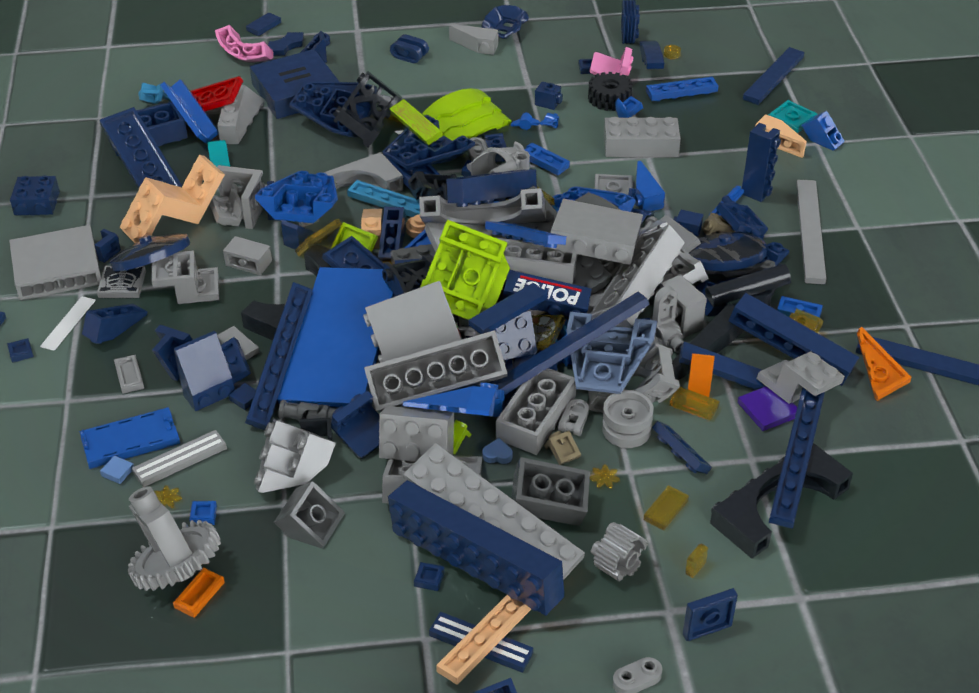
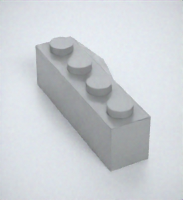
[218,85,265,144]

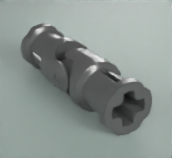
[279,400,336,423]

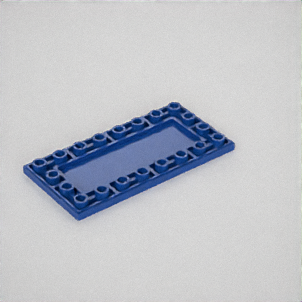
[277,267,395,407]

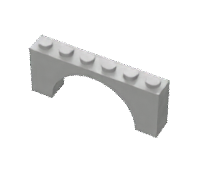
[297,152,403,227]
[419,188,546,225]

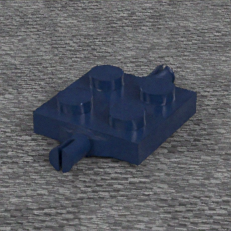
[716,195,768,239]

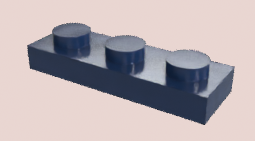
[652,421,712,474]

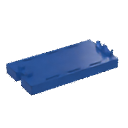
[79,407,180,469]

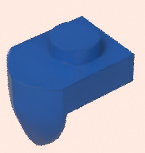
[615,96,643,118]

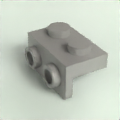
[209,189,244,226]

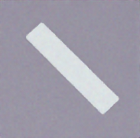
[40,296,96,351]

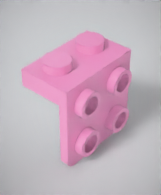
[590,47,634,76]

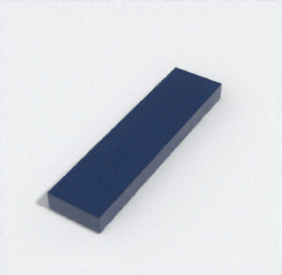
[469,283,548,334]
[679,342,763,390]

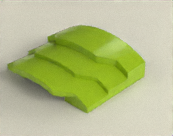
[422,89,512,141]
[420,219,510,320]

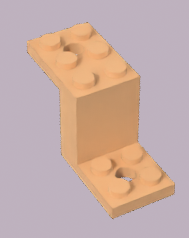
[120,155,225,243]

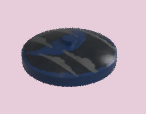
[689,232,767,271]
[110,233,190,271]

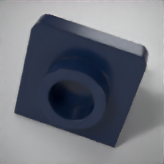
[95,229,121,263]

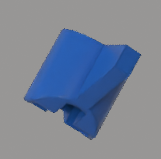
[511,112,540,130]
[540,113,559,128]

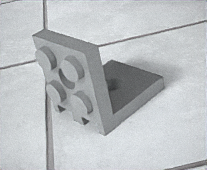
[217,165,265,229]

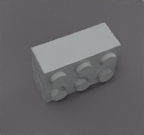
[379,406,454,462]

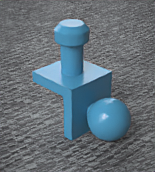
[138,83,172,104]

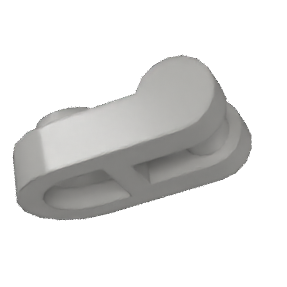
[558,399,589,436]

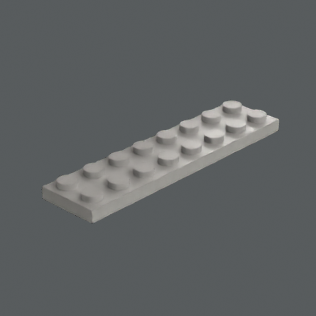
[403,443,585,580]

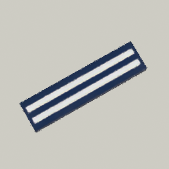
[429,612,533,673]

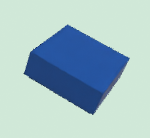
[189,501,217,525]

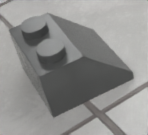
[274,481,345,548]

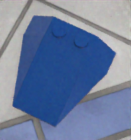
[403,382,505,417]

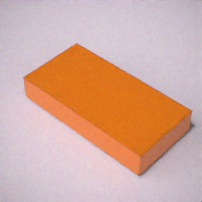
[173,567,225,618]

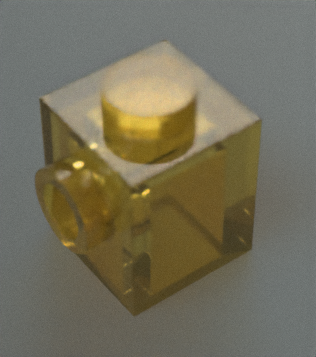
[789,309,823,333]

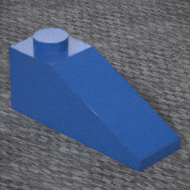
[635,161,665,211]

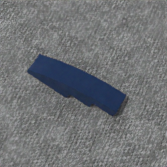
[639,41,664,69]

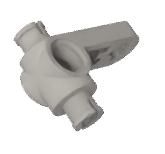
[650,286,684,353]

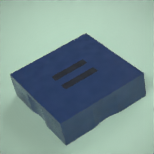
[250,49,339,119]

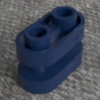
[390,34,429,63]

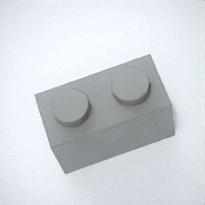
[223,236,272,276]

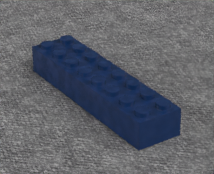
[388,480,564,616]

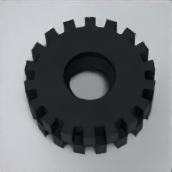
[588,72,633,111]

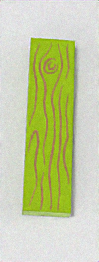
[389,99,443,145]

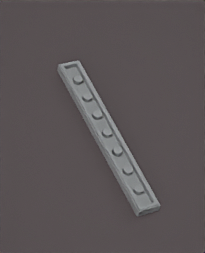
[796,180,826,284]

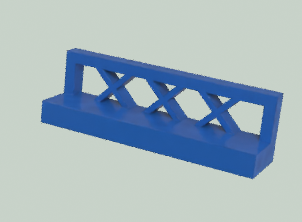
[160,79,219,144]

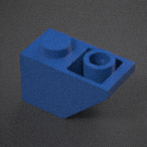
[802,111,845,151]

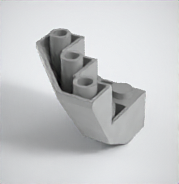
[254,419,336,493]

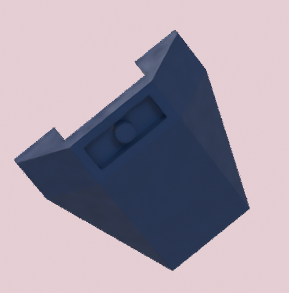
[289,81,377,137]
[382,115,475,169]

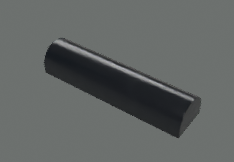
[705,264,791,307]

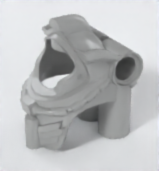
[467,141,530,175]

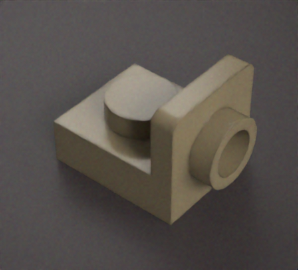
[702,212,735,235]
[544,431,581,465]

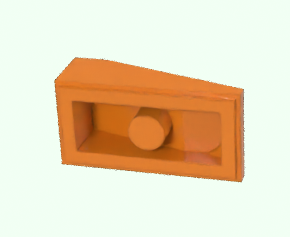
[687,353,715,398]

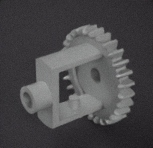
[128,486,221,591]

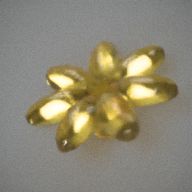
[590,464,620,488]
[154,485,182,508]

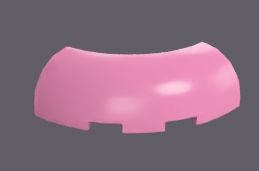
[215,25,273,62]

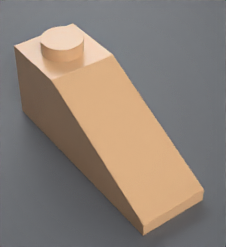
[755,114,807,158]
[361,209,383,249]

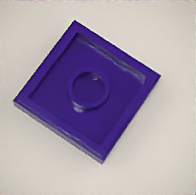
[737,386,797,431]

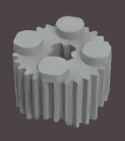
[591,522,648,581]

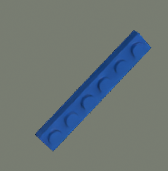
[485,221,567,248]

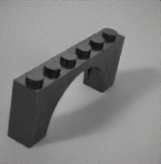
[241,243,332,341]
[710,443,853,559]

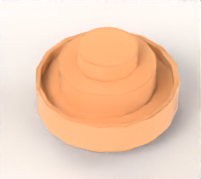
[406,214,425,238]

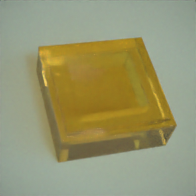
[685,543,708,578]

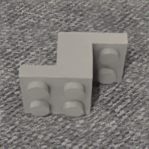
[152,251,219,304]
[756,352,845,404]

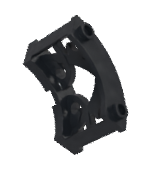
[333,71,402,148]
[408,171,488,204]
[382,254,460,331]

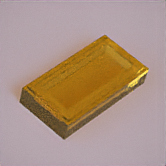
[669,387,720,420]
[643,485,689,531]

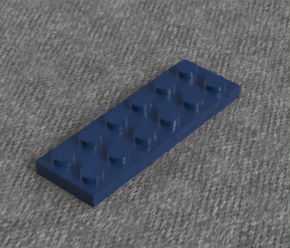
[99,107,182,189]

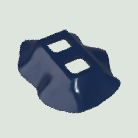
[481,5,529,39]

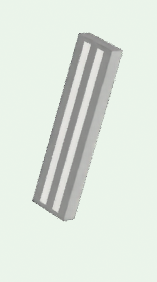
[132,430,227,487]

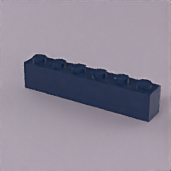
[447,169,537,207]
[729,293,859,386]

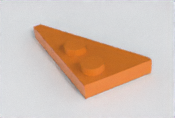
[857,327,912,401]

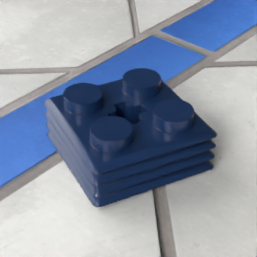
[621,0,640,44]

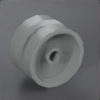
[602,390,653,448]

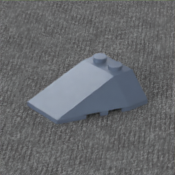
[566,312,657,394]

